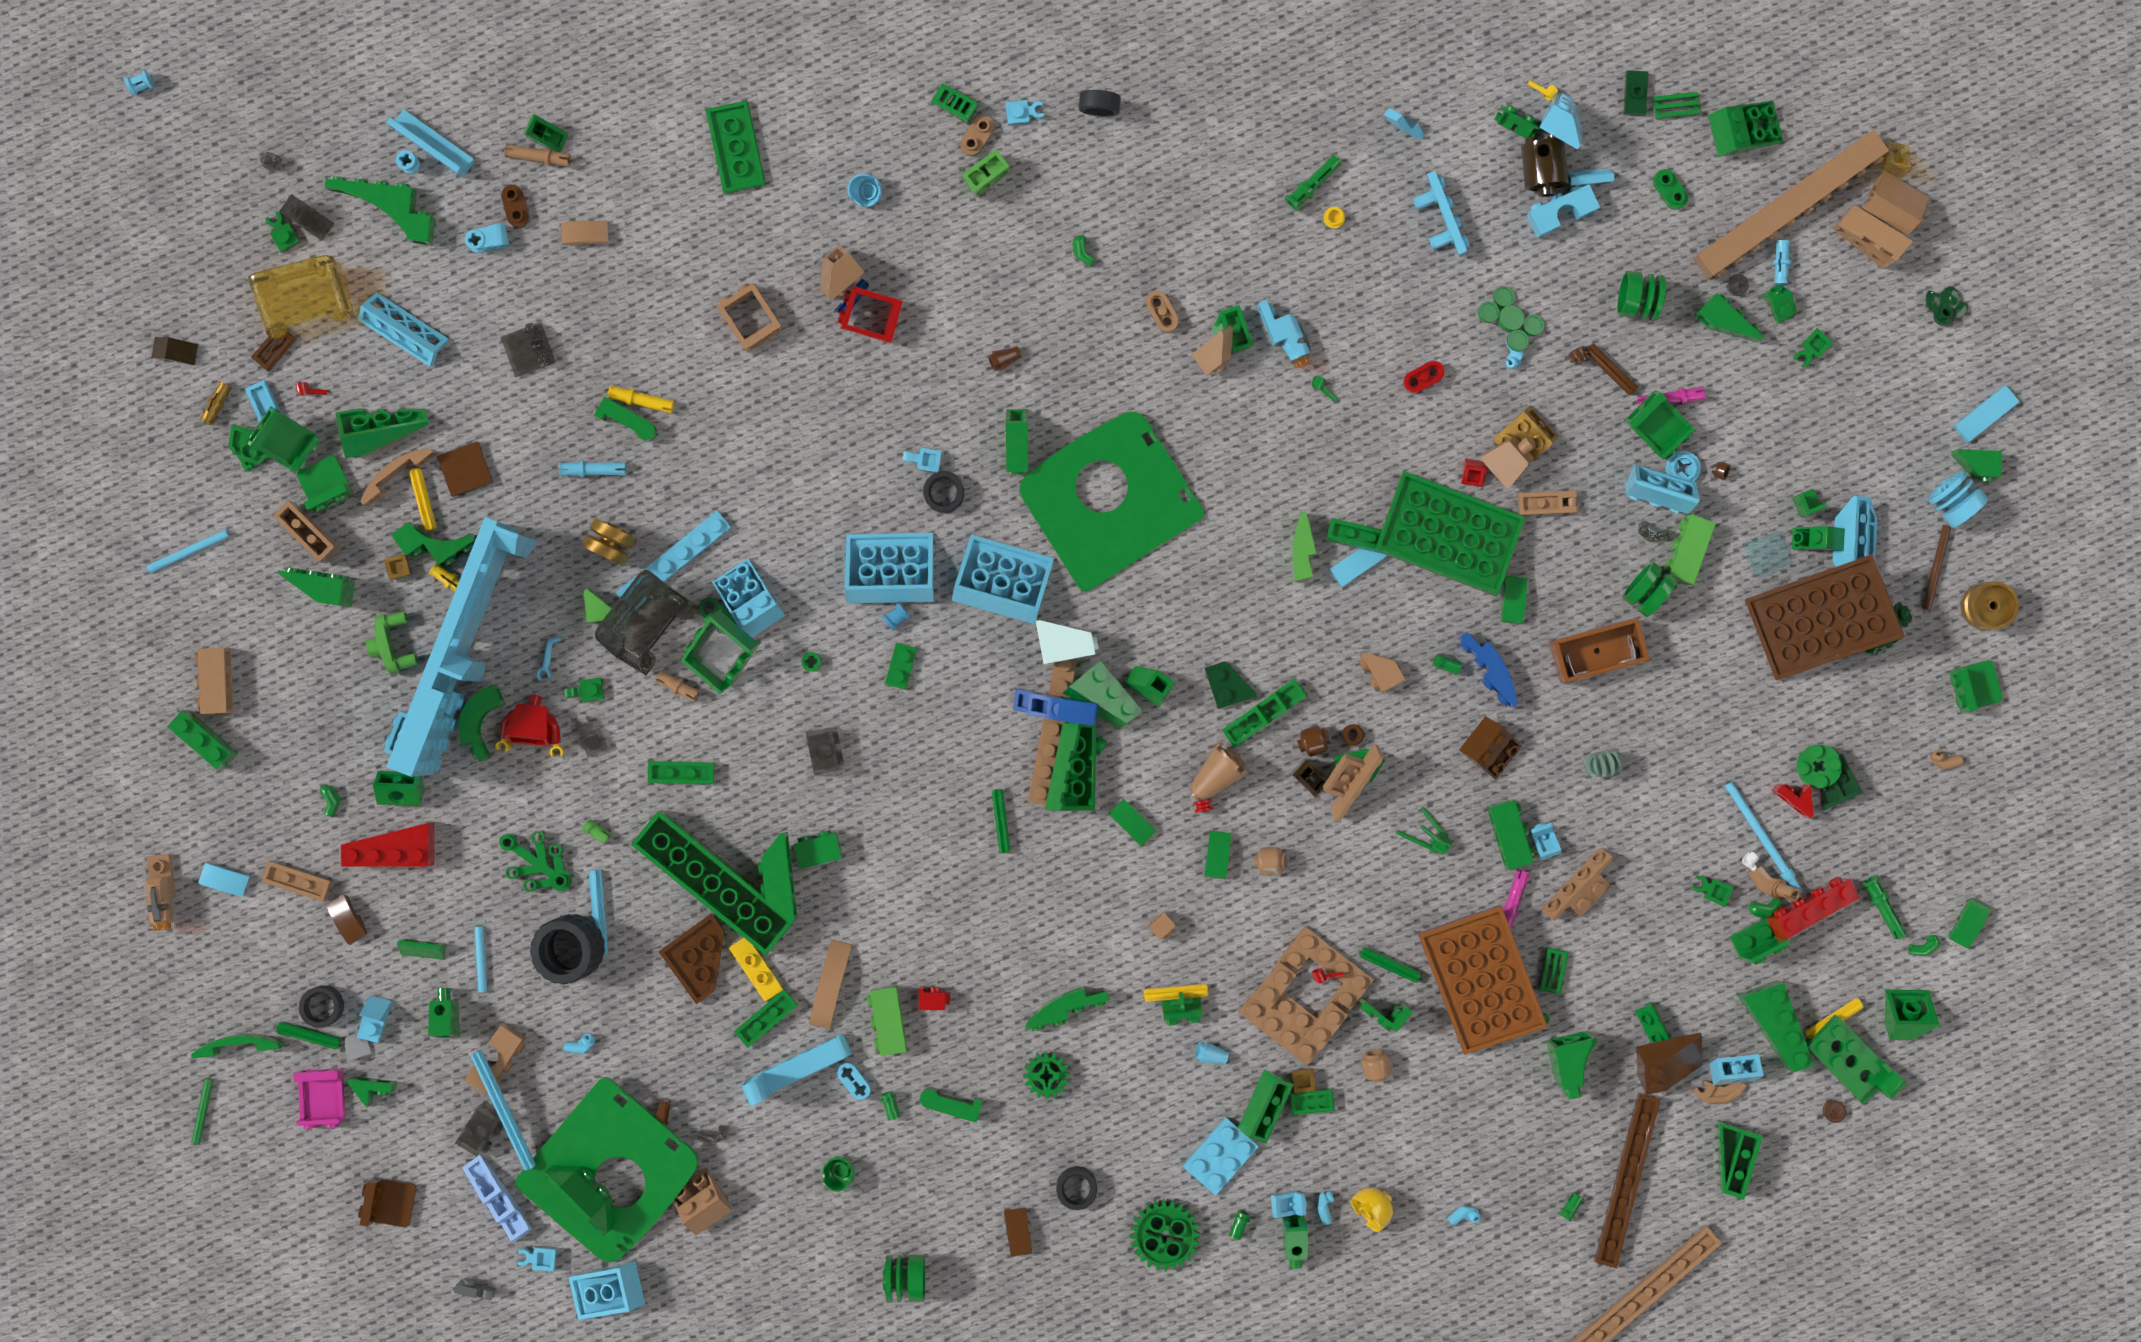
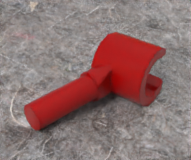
[295,382,328,396]
[1312,968,1344,983]

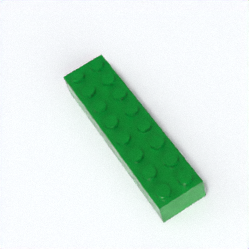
[630,810,796,955]

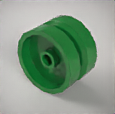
[1622,561,1677,618]

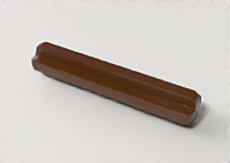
[1586,344,1638,395]

